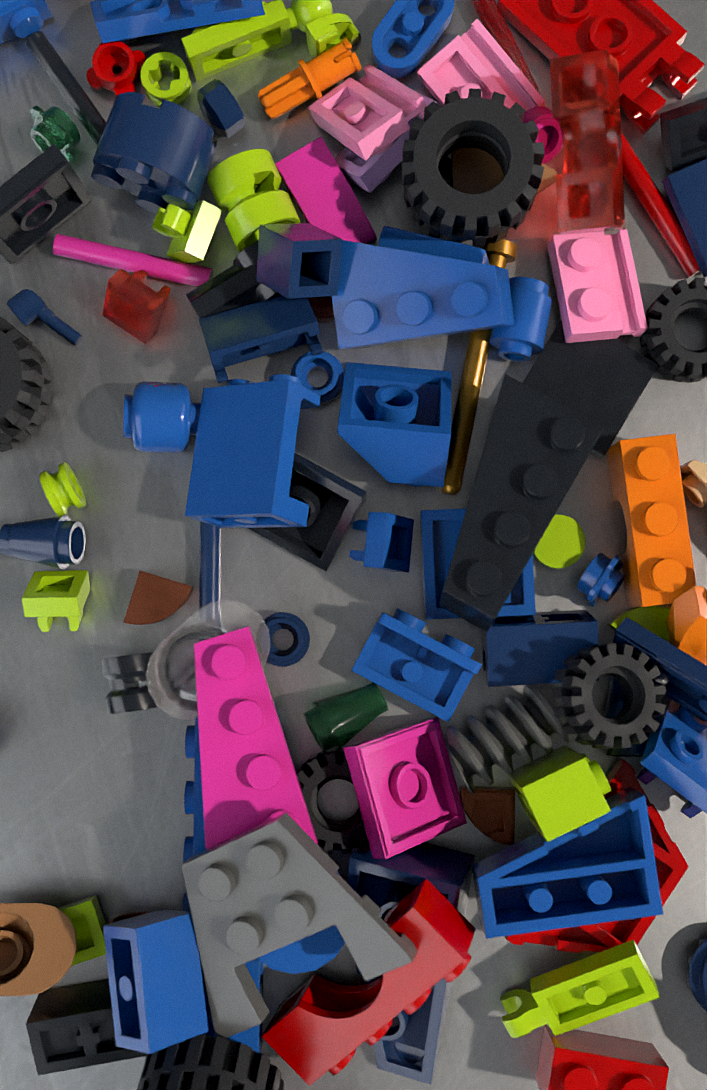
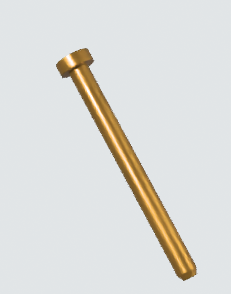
[440,238,518,495]

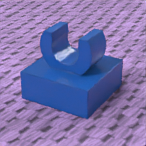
[349,512,414,573]

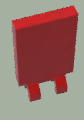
[497,0,705,135]

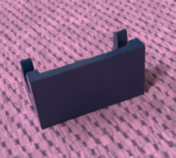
[199,295,323,383]
[481,610,599,687]

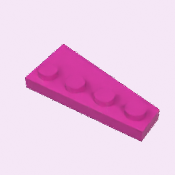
[194,626,318,849]

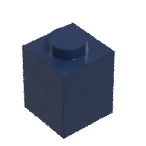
[256,223,343,299]

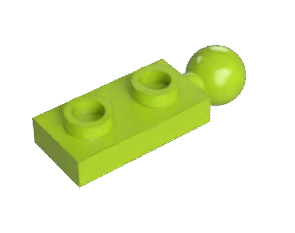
[181,0,333,82]

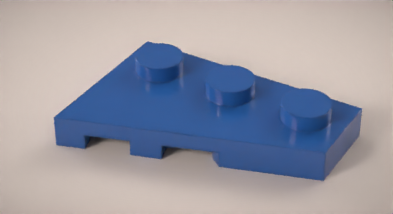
[90,0,265,43]

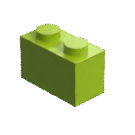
[507,745,611,842]

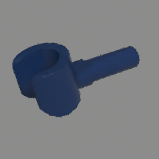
[7,289,82,346]

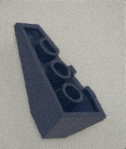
[347,842,475,1085]

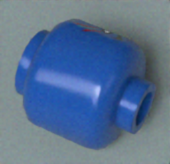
[123,381,201,453]

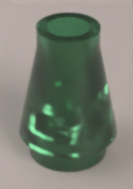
[303,682,388,752]

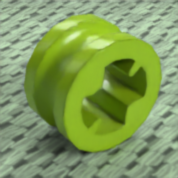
[140,52,192,108]
[39,462,86,516]

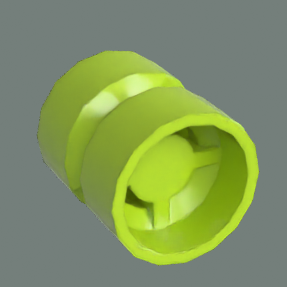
[207,149,300,252]

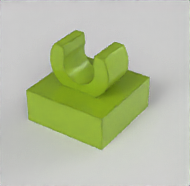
[151,200,222,263]
[22,570,90,632]

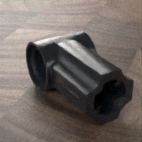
[185,240,281,318]

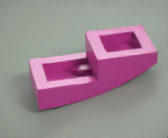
[275,137,377,245]

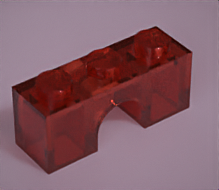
[550,49,625,234]

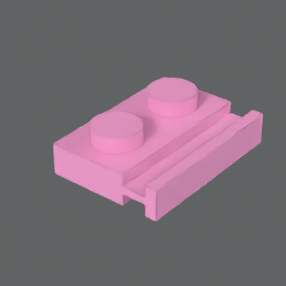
[417,19,545,112]
[308,64,426,161]
[547,229,648,343]

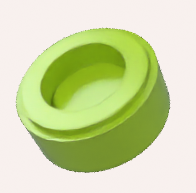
[533,514,586,569]

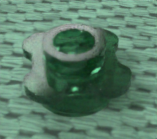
[29,106,81,163]

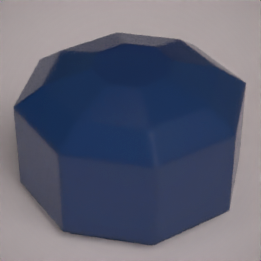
[197,79,246,138]

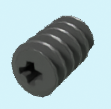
[446,685,570,795]

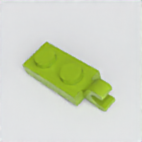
[500,939,660,1038]

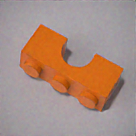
[607,434,697,608]

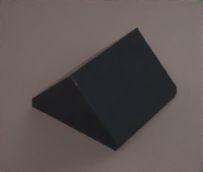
[248,452,367,571]

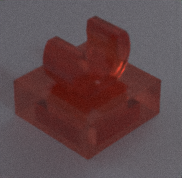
[102,268,171,345]

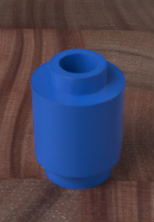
[489,277,552,362]

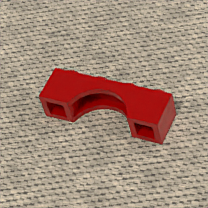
[261,878,476,1086]

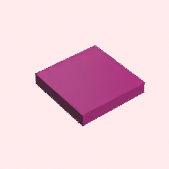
[344,717,467,859]

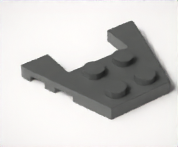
[182,812,418,1038]

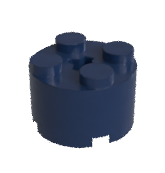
[91,92,218,214]

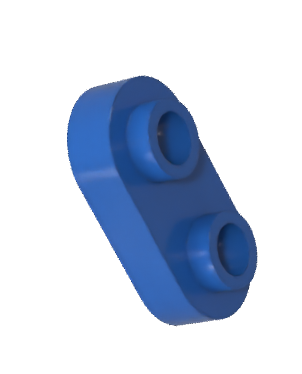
[371,0,455,78]

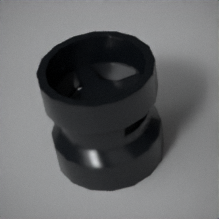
[101,652,162,714]

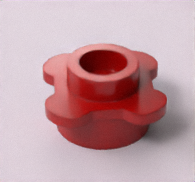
[86,41,147,96]

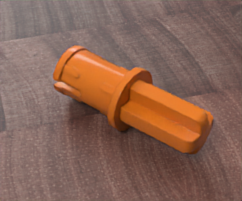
[258,37,362,119]

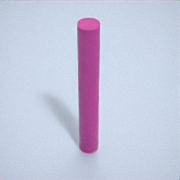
[53,234,213,287]

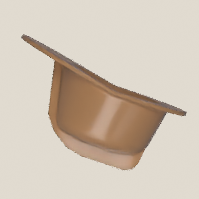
[0,903,77,996]

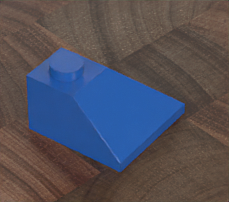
[337,362,452,487]

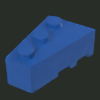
[332,240,515,349]
[472,786,663,939]

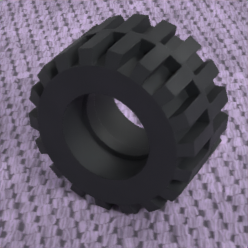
[402,88,545,247]
[0,317,51,452]
[137,1034,284,1090]

